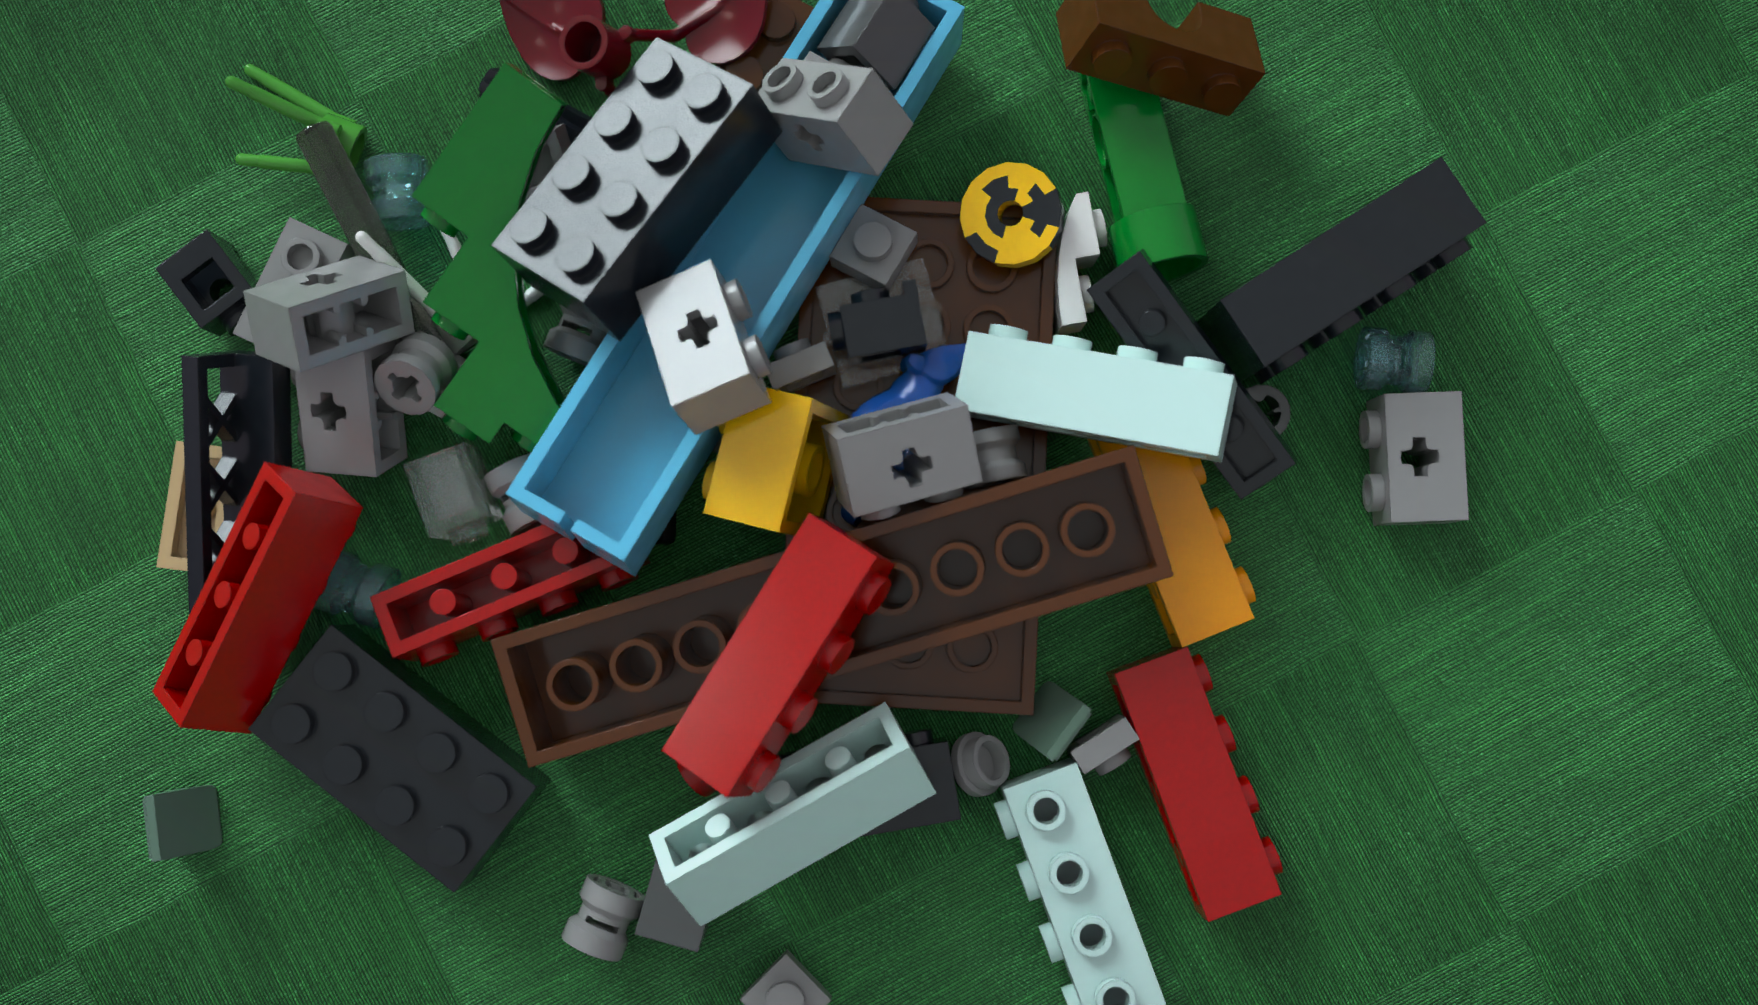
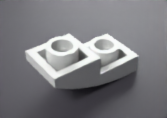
[1053,192,1107,335]

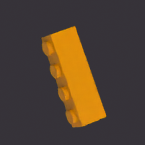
[1087,439,1256,648]

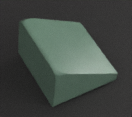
[1012,681,1092,762]
[142,785,223,862]

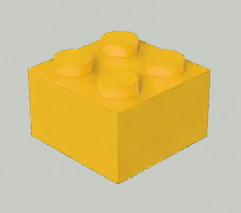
[702,388,849,536]

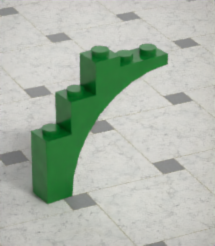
[412,62,567,453]

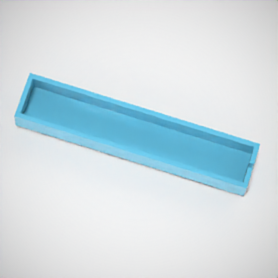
[505,0,965,576]

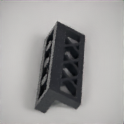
[1087,249,1297,500]
[181,350,292,615]

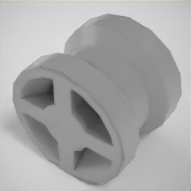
[374,332,457,415]
[964,425,1028,489]

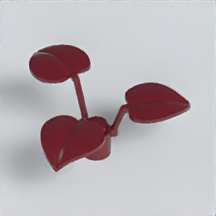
[500,0,768,97]

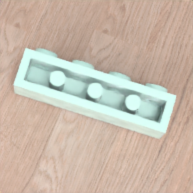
[955,324,1237,463]
[649,702,936,927]
[993,758,1166,1005]

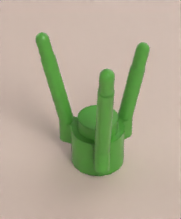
[225,64,367,181]

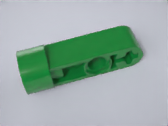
[1078,73,1209,282]

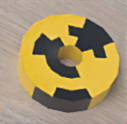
[960,162,1065,268]

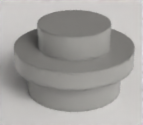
[951,732,1010,797]

